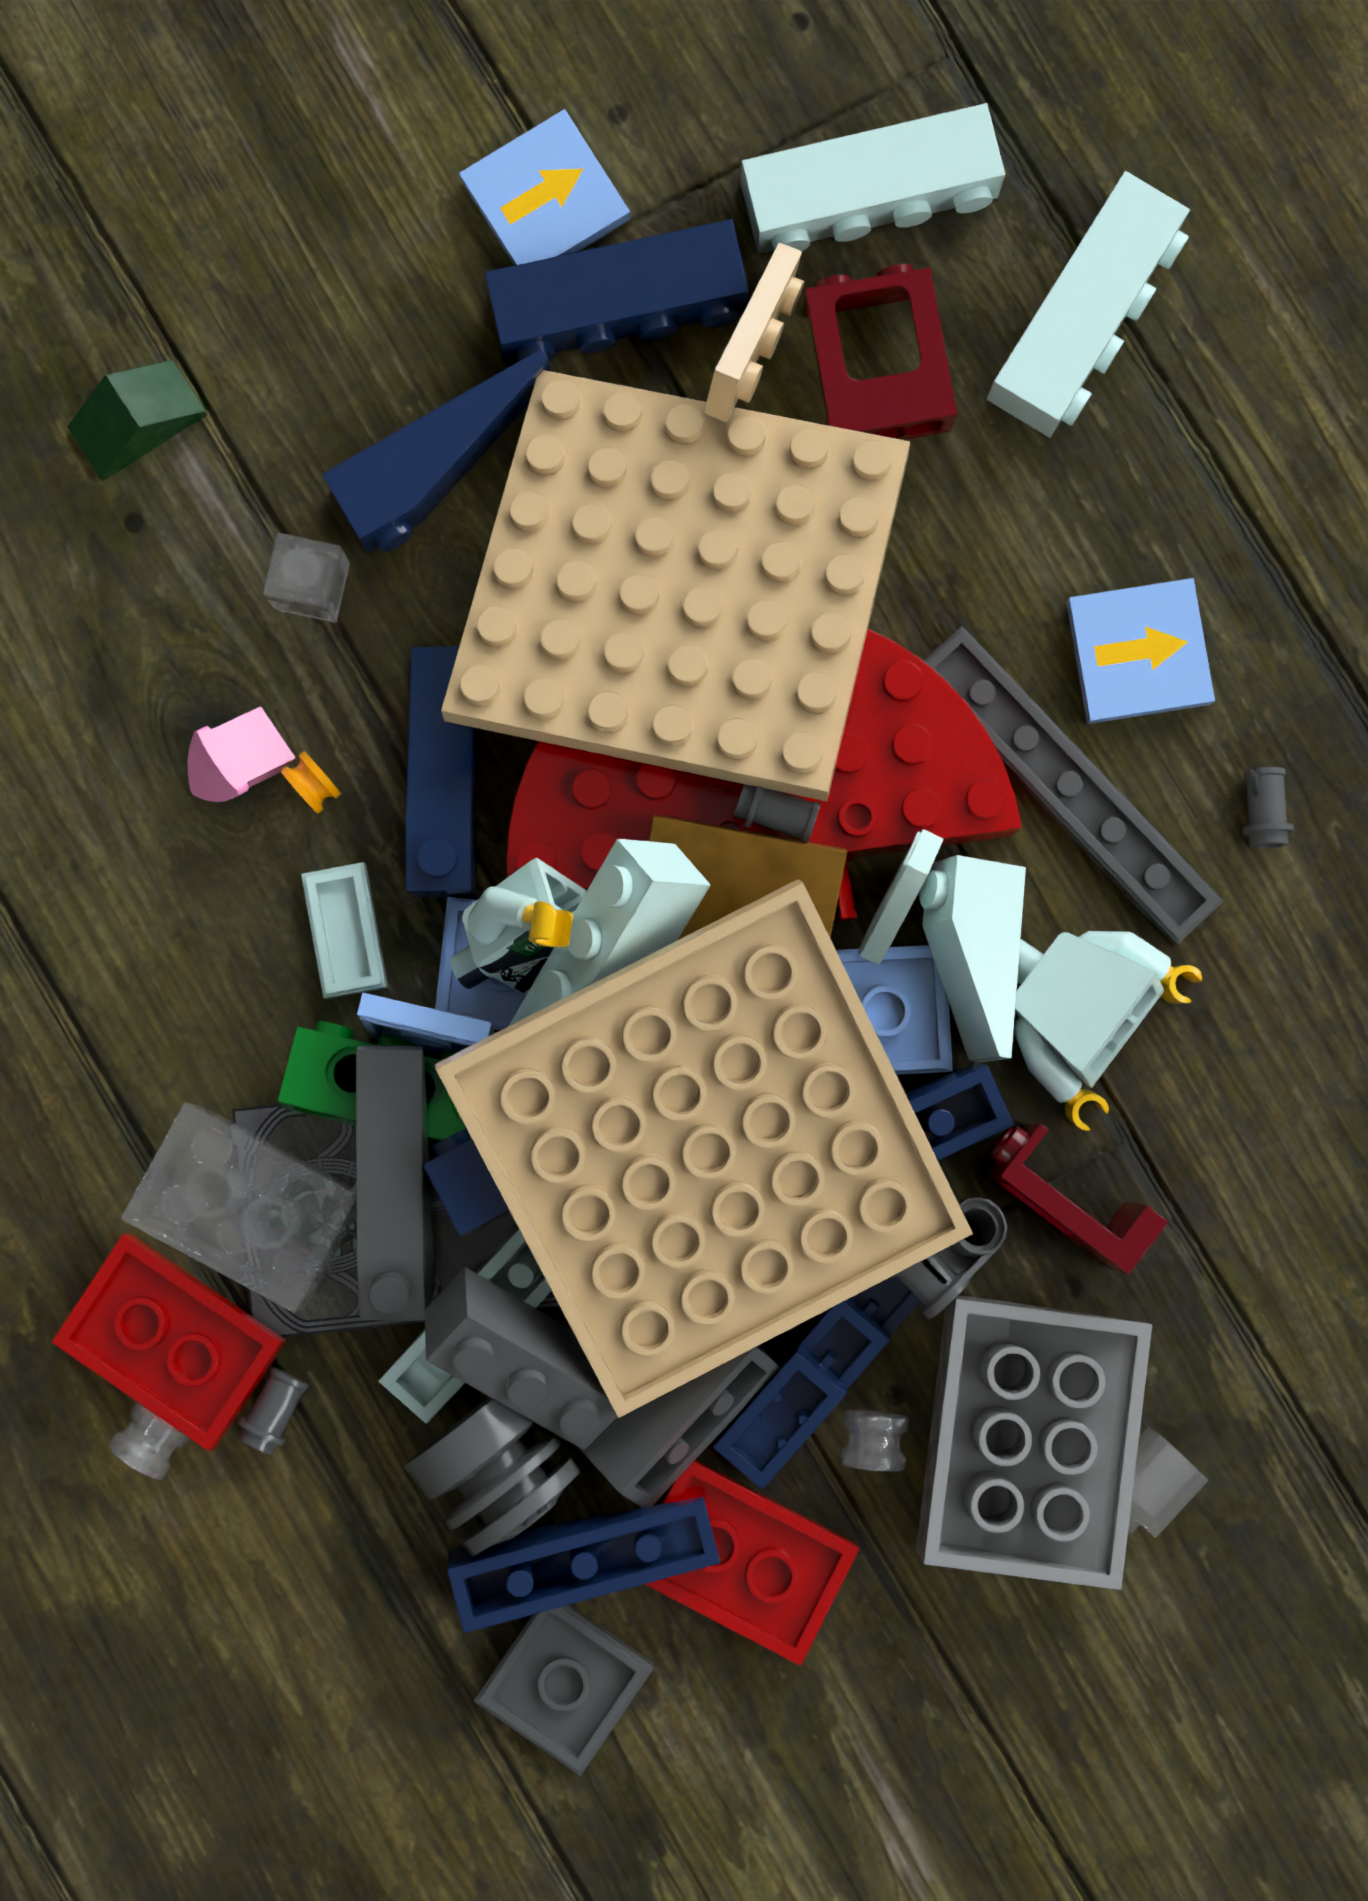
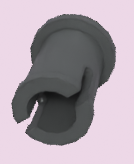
[1242,767,1294,849]
[733,784,821,843]
[237,1367,309,1455]

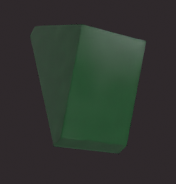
[67,360,208,481]

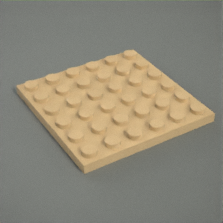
[441,370,910,801]
[435,879,973,1418]

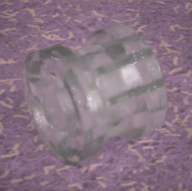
[108,1402,190,1480]
[841,1410,909,1471]

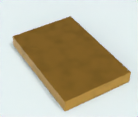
[648,814,847,940]

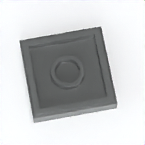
[474,1604,655,1776]

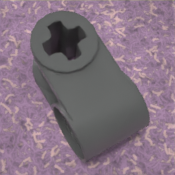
[889,1197,1007,1320]

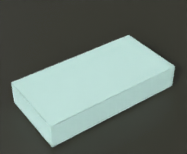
[859,829,943,966]
[301,862,389,1000]

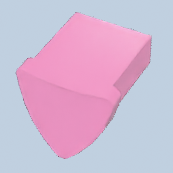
[187,706,296,802]

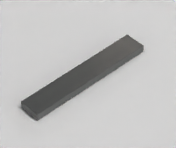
[924,626,1223,946]

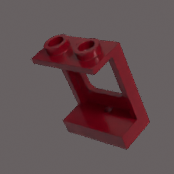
[803,264,957,440]
[985,1123,1168,1275]

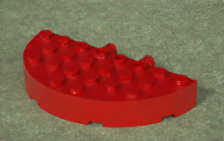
[507,629,1022,922]

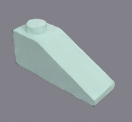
[919,855,1026,1062]

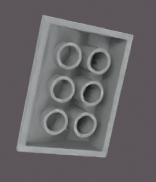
[916,1295,1152,1590]

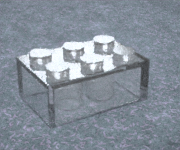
[121,1102,357,1313]

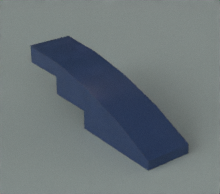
[713,1277,920,1490]

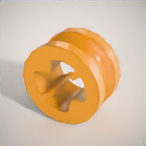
[280,751,342,814]

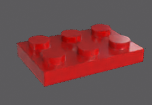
[52,1233,287,1451]
[645,1459,860,1666]

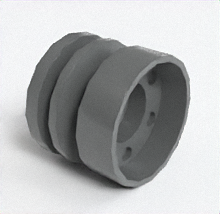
[403,1397,580,1557]

